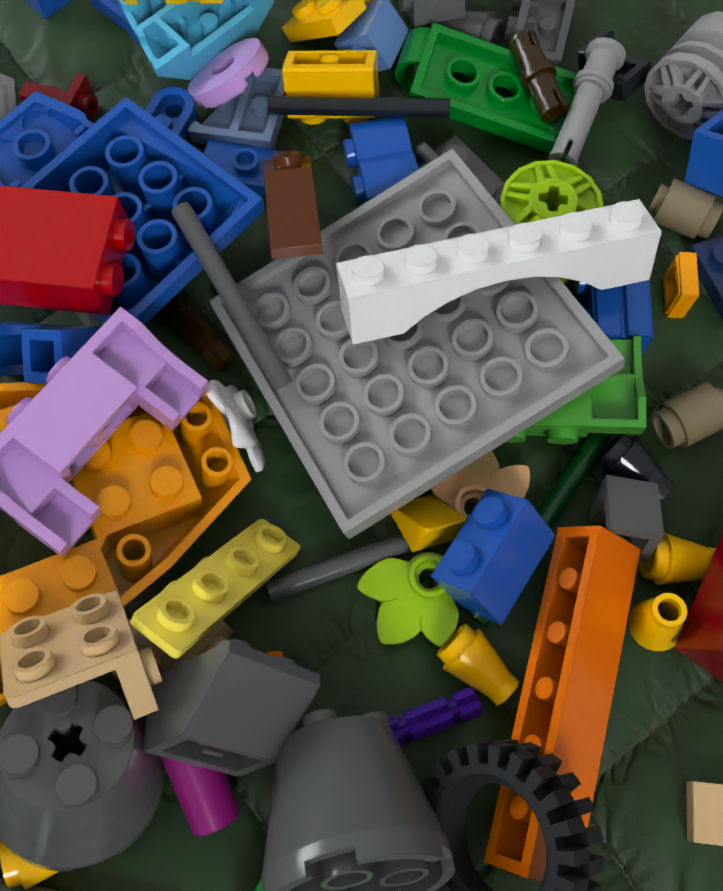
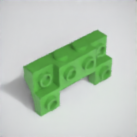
[506,336,646,444]

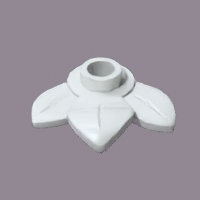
[206,380,265,472]

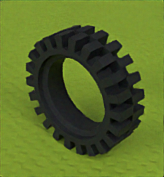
[421,739,604,891]

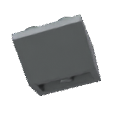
[143,639,320,777]

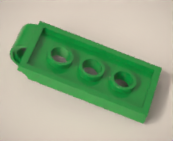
[394,23,577,159]

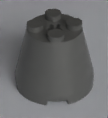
[0,680,165,872]
[262,709,455,891]

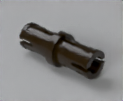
[508,29,569,123]

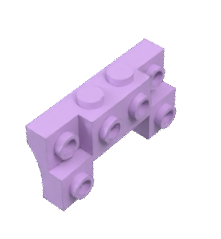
[0,307,208,558]

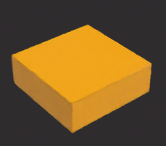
[663,252,699,318]

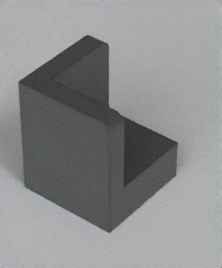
[589,475,665,563]

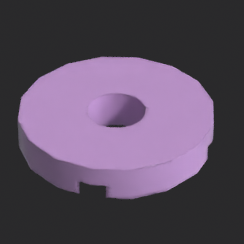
[188,38,269,108]

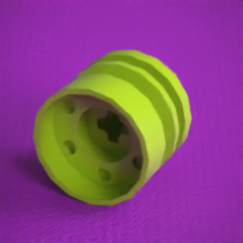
[499,160,604,284]

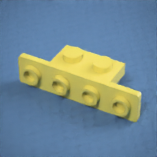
[130,519,300,658]

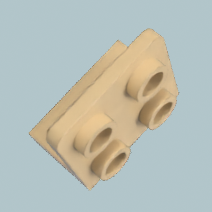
[0,589,162,720]

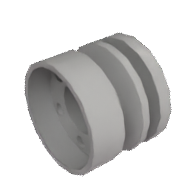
[644,11,723,140]

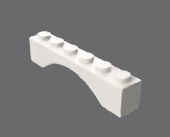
[336,199,662,345]

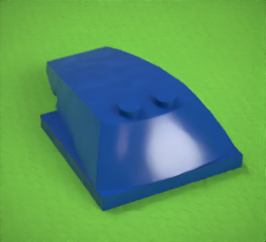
[0,91,265,326]

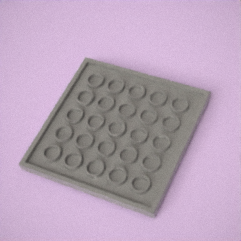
[209,148,625,539]

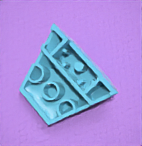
[118,0,275,80]

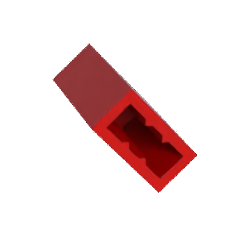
[0,186,135,315]

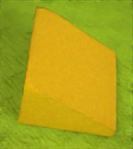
[391,495,467,552]

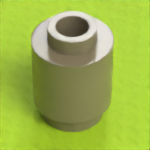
[648,178,723,240]
[651,383,723,449]

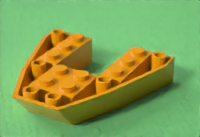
[0,382,251,707]

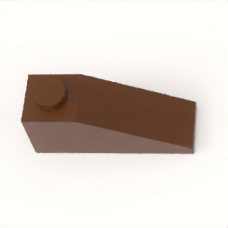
[264,151,323,259]

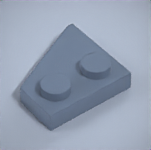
[188,68,286,150]

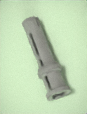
[548,37,626,167]

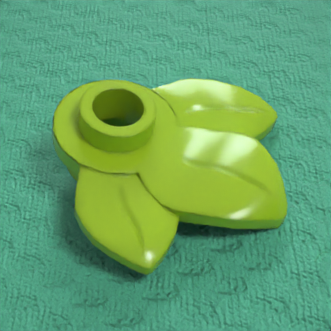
[357,552,459,647]

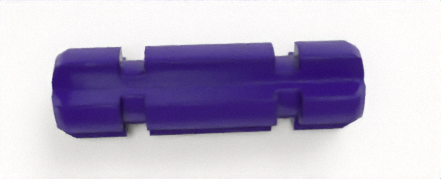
[388,687,483,746]

